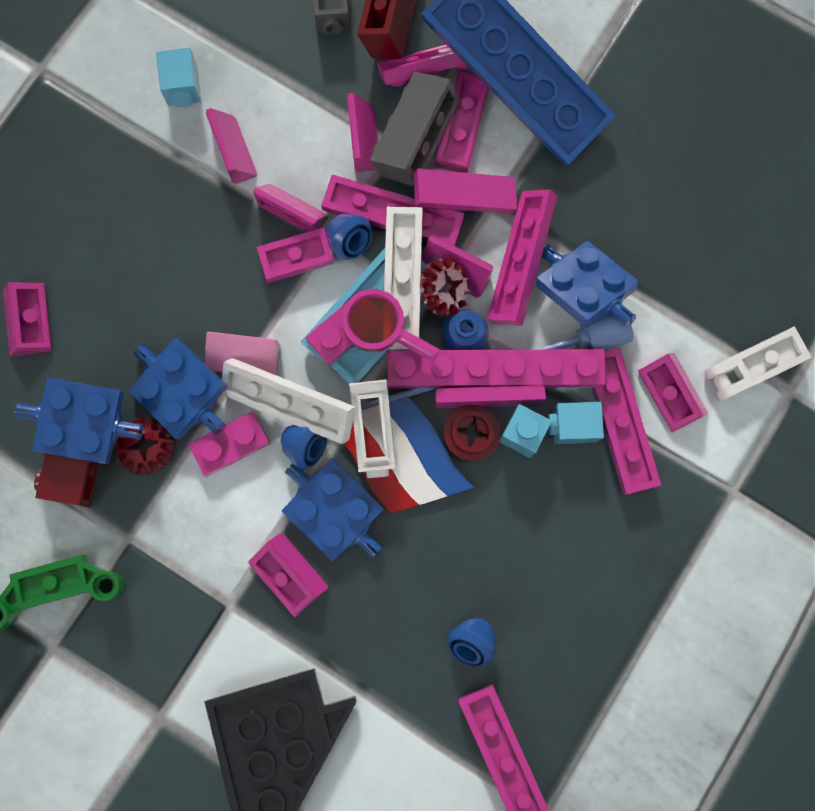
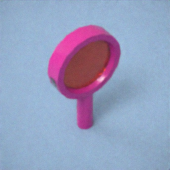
[342,289,440,362]

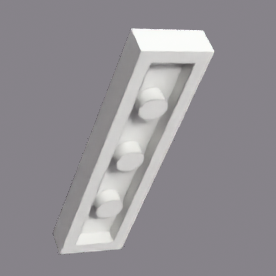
[383,207,422,349]
[222,358,355,444]

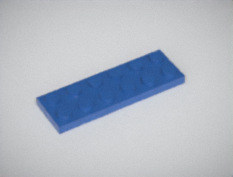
[420,0,616,167]

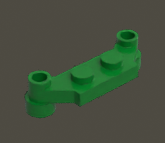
[0,555,125,631]

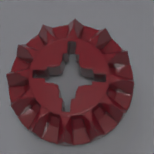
[420,258,472,316]
[443,405,501,462]
[115,417,174,475]

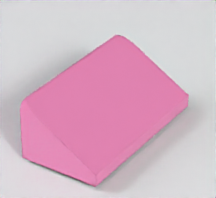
[205,332,280,375]

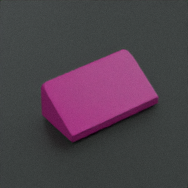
[347,93,378,172]
[205,108,257,184]
[253,184,328,232]
[421,235,494,298]
[3,282,52,357]
[638,353,708,433]
[248,533,328,618]

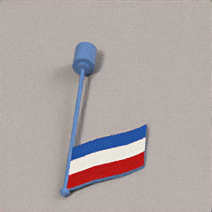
[344,315,634,514]

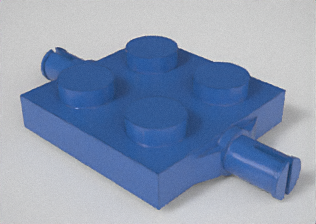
[536,240,639,328]
[128,338,229,440]
[14,377,143,464]
[281,458,385,562]

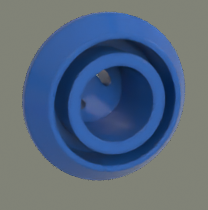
[326,214,372,260]
[441,309,489,350]
[280,424,327,469]
[447,618,496,668]

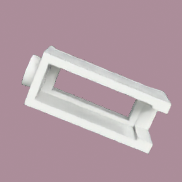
[349,380,395,478]

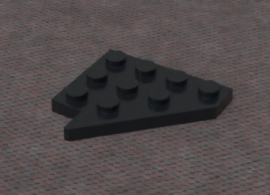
[204,668,357,811]

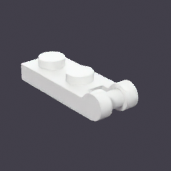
[704,326,812,402]

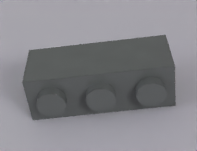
[370,71,460,186]

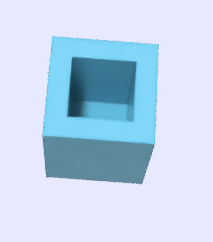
[156,48,201,107]
[547,402,604,444]
[499,404,552,458]

